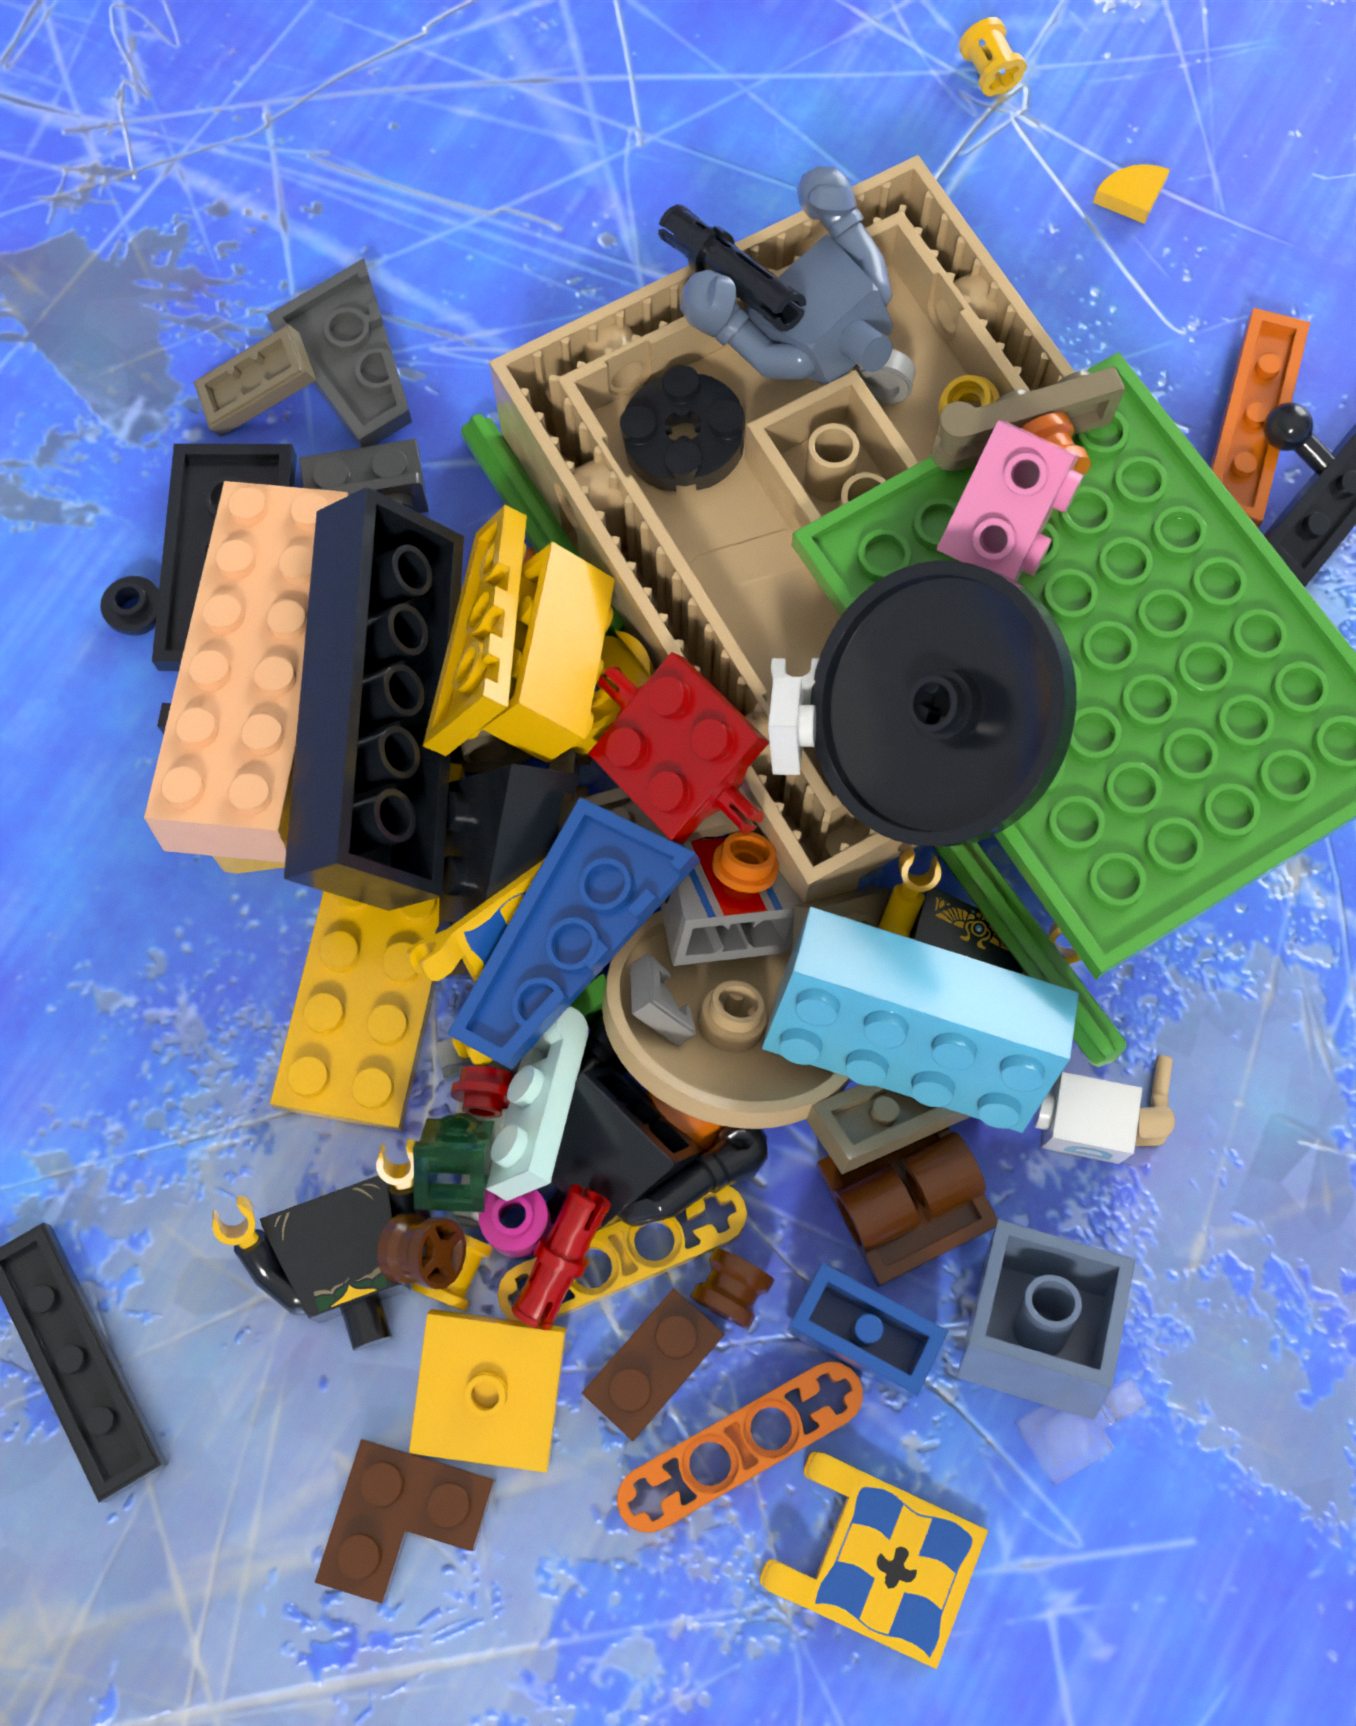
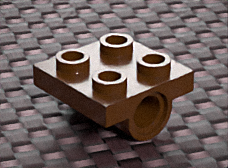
[816,1127,998,1287]

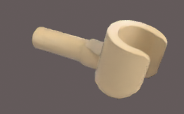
[1135,1055,1175,1146]

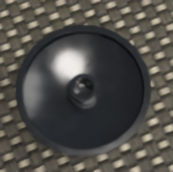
[810,561,1077,847]

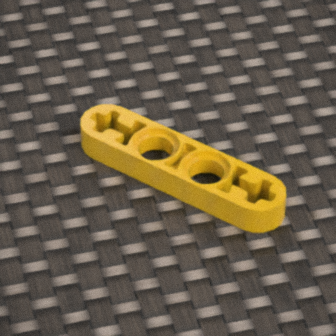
[497,1186,747,1324]

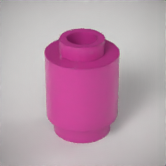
[479,1190,552,1258]

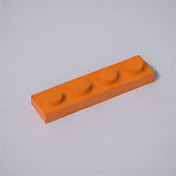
[1210,308,1311,528]

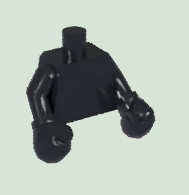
[546,1013,768,1229]

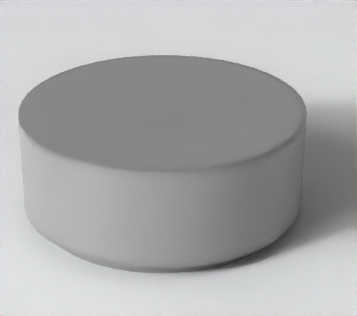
[853,349,916,405]

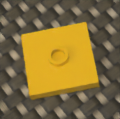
[409,1309,567,1473]

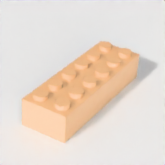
[144,481,349,863]

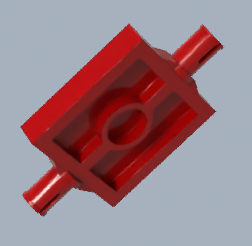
[588,652,770,844]

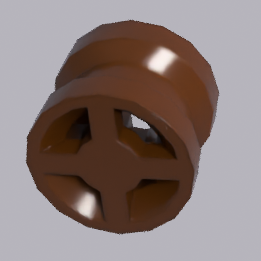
[377,1213,466,1290]
[690,1247,775,1330]

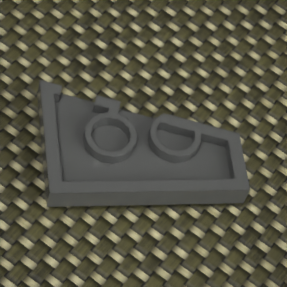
[266,258,412,447]

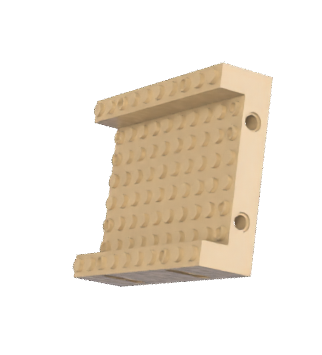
[489,155,1074,903]

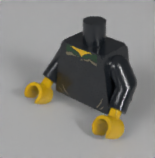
[212,1139,431,1351]

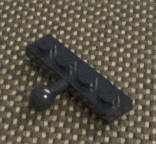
[1263,402,1356,587]

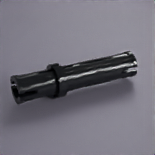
[658,204,807,332]

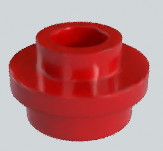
[450,1066,514,1118]

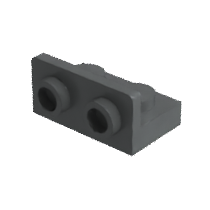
[299,438,429,513]

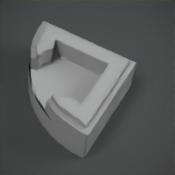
[630,953,696,1046]

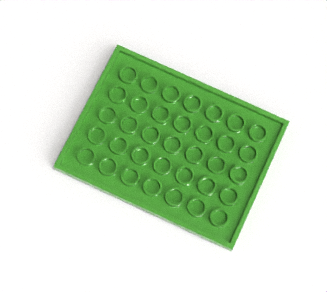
[791,352,1356,980]

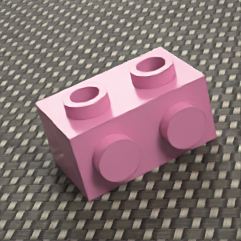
[936,420,1084,581]

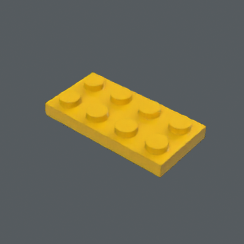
[270,891,439,1132]

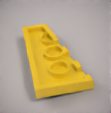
[423,505,527,756]

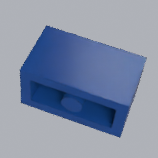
[786,1263,949,1399]

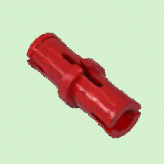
[511,1184,611,1330]

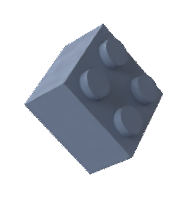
[956,1219,1136,1420]

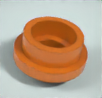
[712,832,779,893]

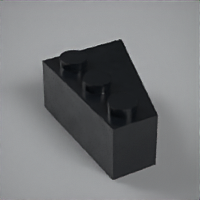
[435,764,579,980]

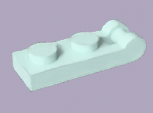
[485,1007,588,1201]

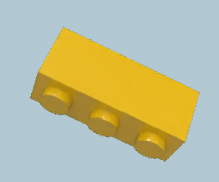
[481,542,615,763]

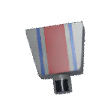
[660,837,802,966]

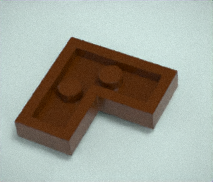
[314,1439,496,1604]

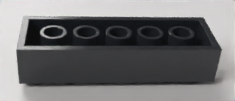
[284,487,464,911]

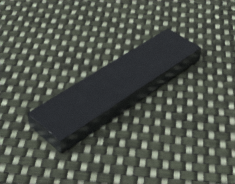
[0,1222,168,1503]

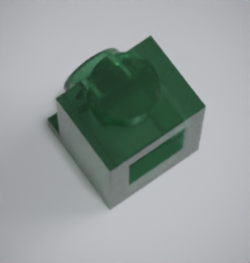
[413,1113,495,1213]

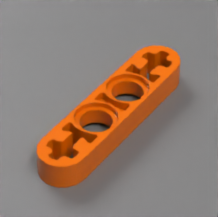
[617,1362,863,1533]

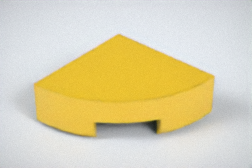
[1093,164,1170,224]

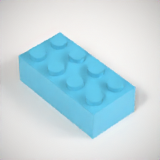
[762,906,1079,1133]

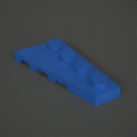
[447,797,701,1070]

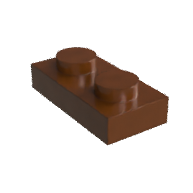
[582,1288,725,1442]

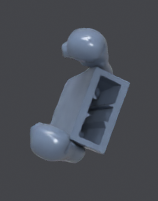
[679,166,893,385]

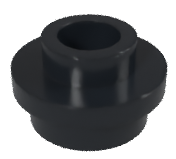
[100,576,159,636]

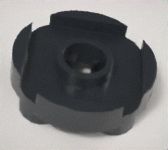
[620,365,746,492]

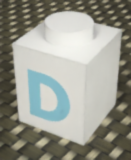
[1033,1072,1142,1164]

